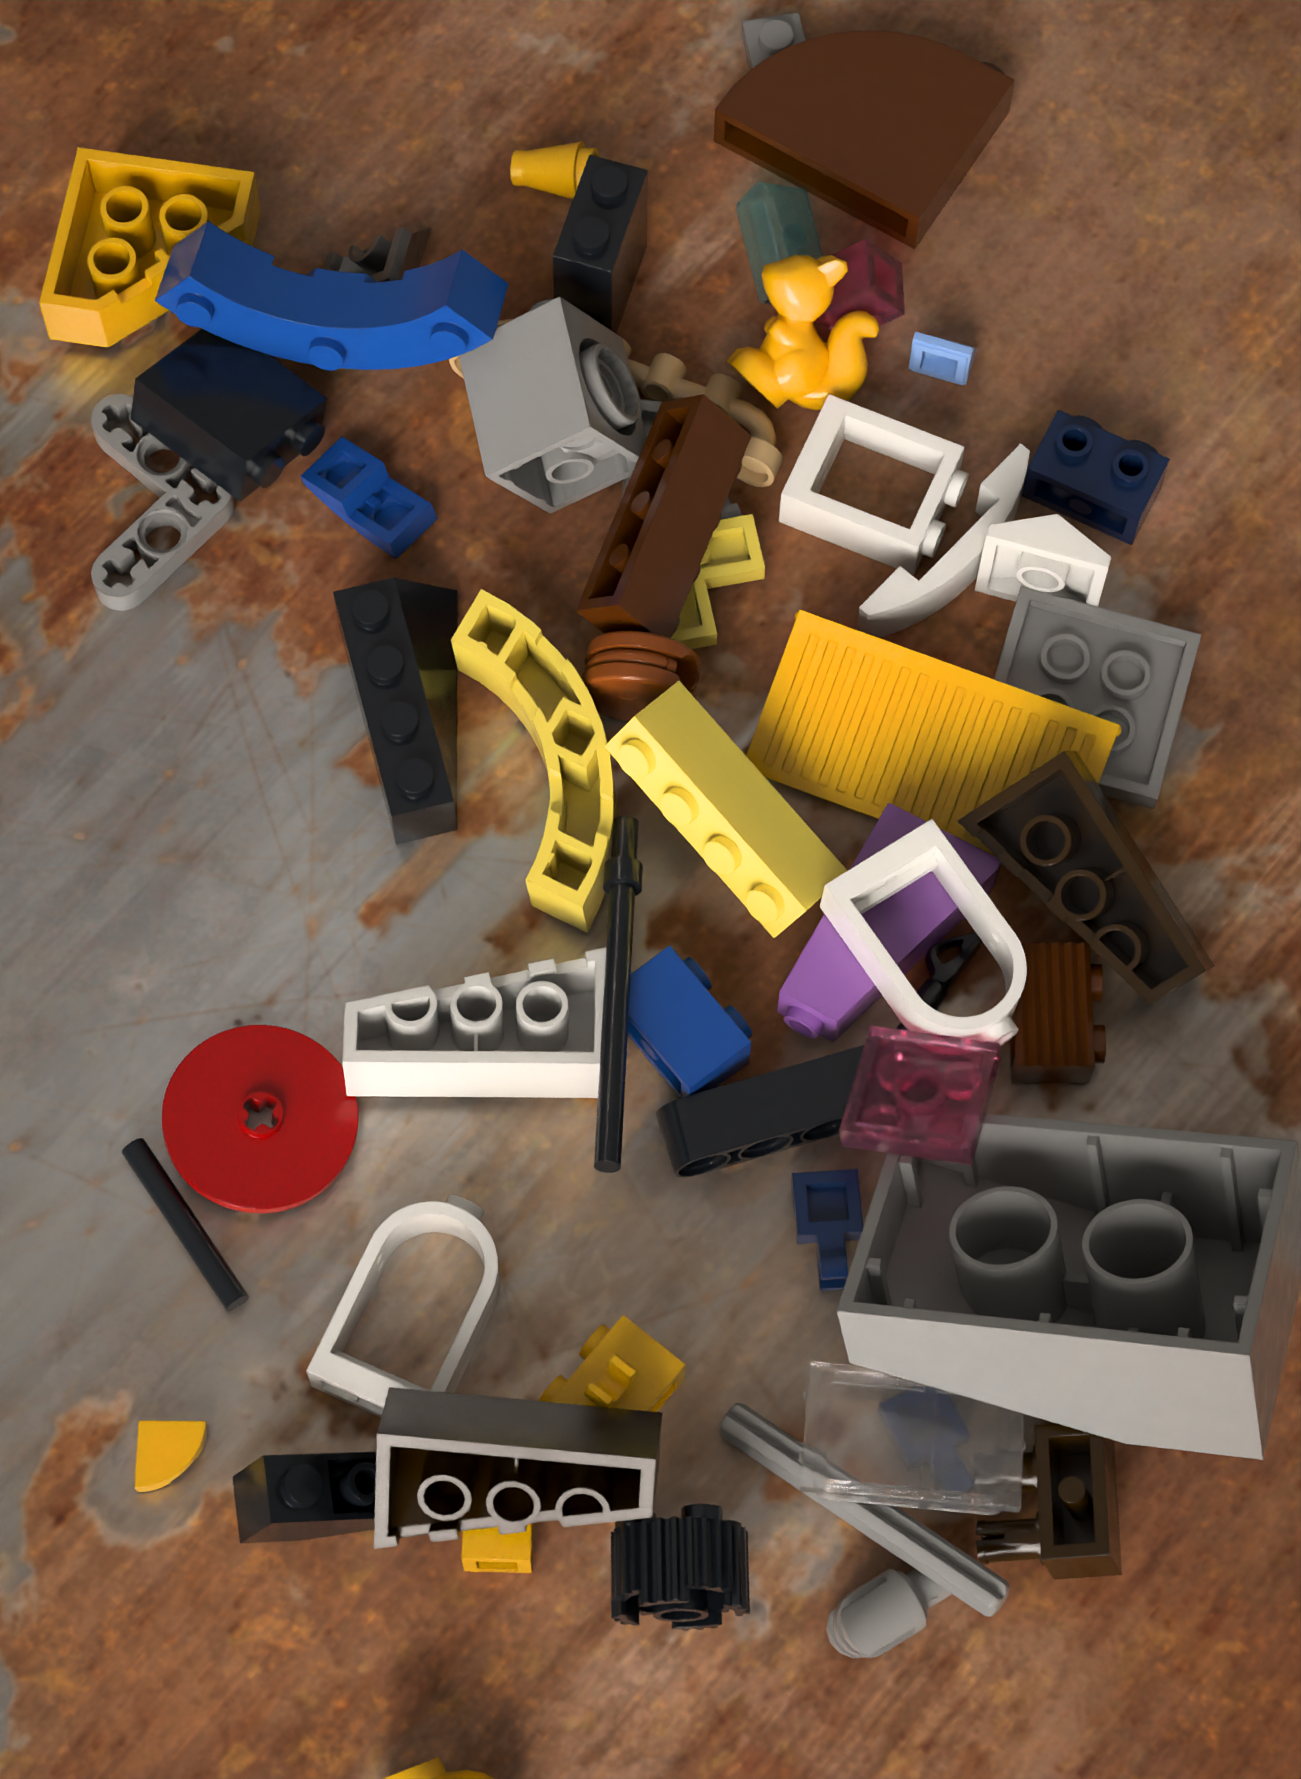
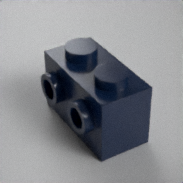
[1021,410,1170,545]

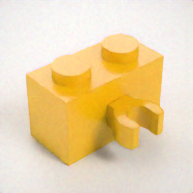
[538,1315,686,1412]

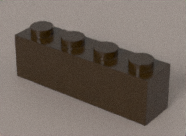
[374,1387,663,1549]

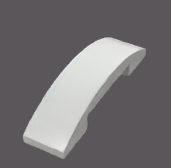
[856,443,1030,638]

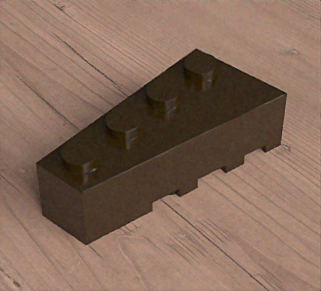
[957,751,1214,1005]

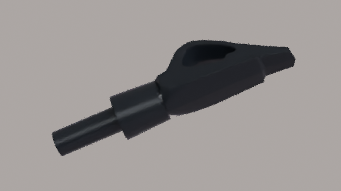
[890,932,982,1037]

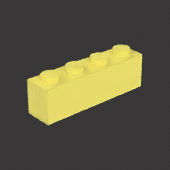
[604,681,848,938]

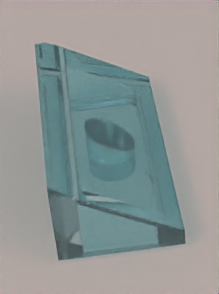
[736,182,823,304]

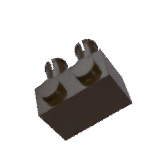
[973,1424,1122,1580]

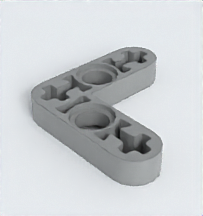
[91,394,236,611]

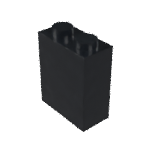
[553,155,648,334]
[131,329,327,502]

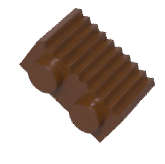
[1009,942,1106,1083]

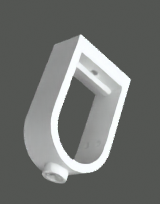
[820,819,1027,1052]
[306,1195,500,1417]

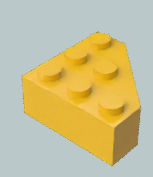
[39,147,261,348]

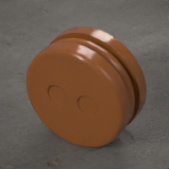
[582,631,701,722]

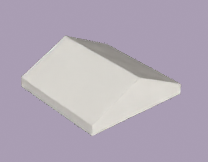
[974,514,1111,607]

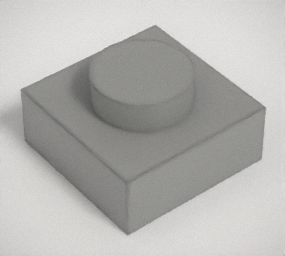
[741,12,805,70]

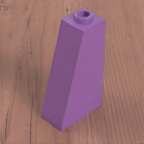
[777,802,1001,1042]

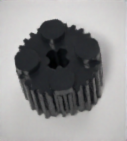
[611,1504,750,1631]

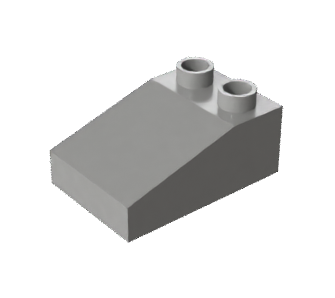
[837,1106,1301,1460]

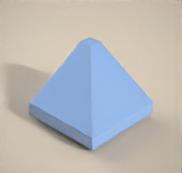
[908,331,977,385]

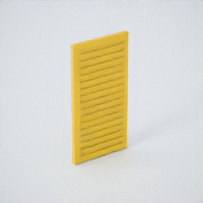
[746,610,1122,865]

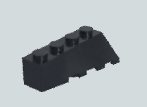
[333,578,458,845]

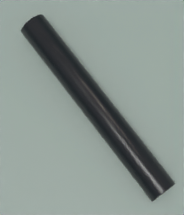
[122,1138,249,1311]

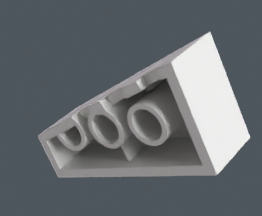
[342,947,606,1098]

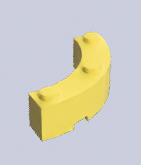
[451,589,618,933]

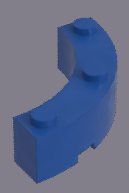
[155,221,509,370]

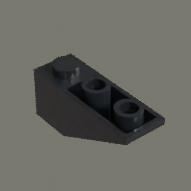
[232,1451,376,1543]

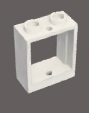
[779,394,969,575]

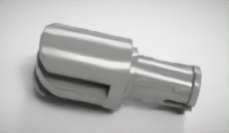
[826,1569,952,1658]

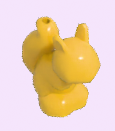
[725,255,879,411]

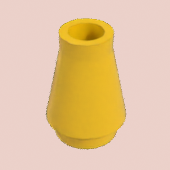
[510,141,600,199]

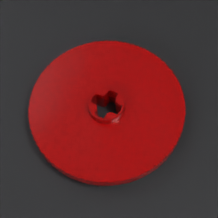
[162,1025,359,1214]

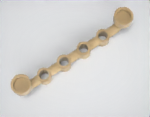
[449,319,783,487]

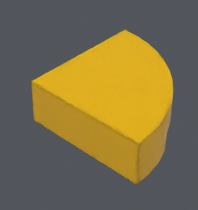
[134,1420,208,1492]

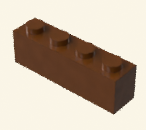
[576,394,751,638]

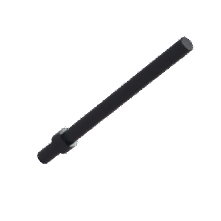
[594,816,643,1173]

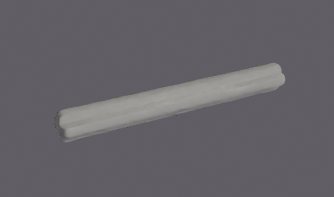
[719,1403,1010,1617]

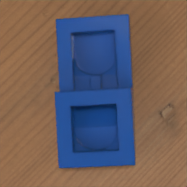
[300,437,438,559]

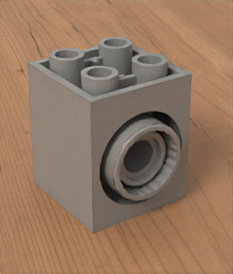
[459,296,647,514]

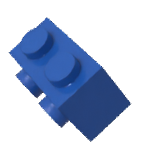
[628,945,752,1098]

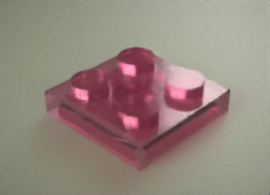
[839,1026,1001,1165]

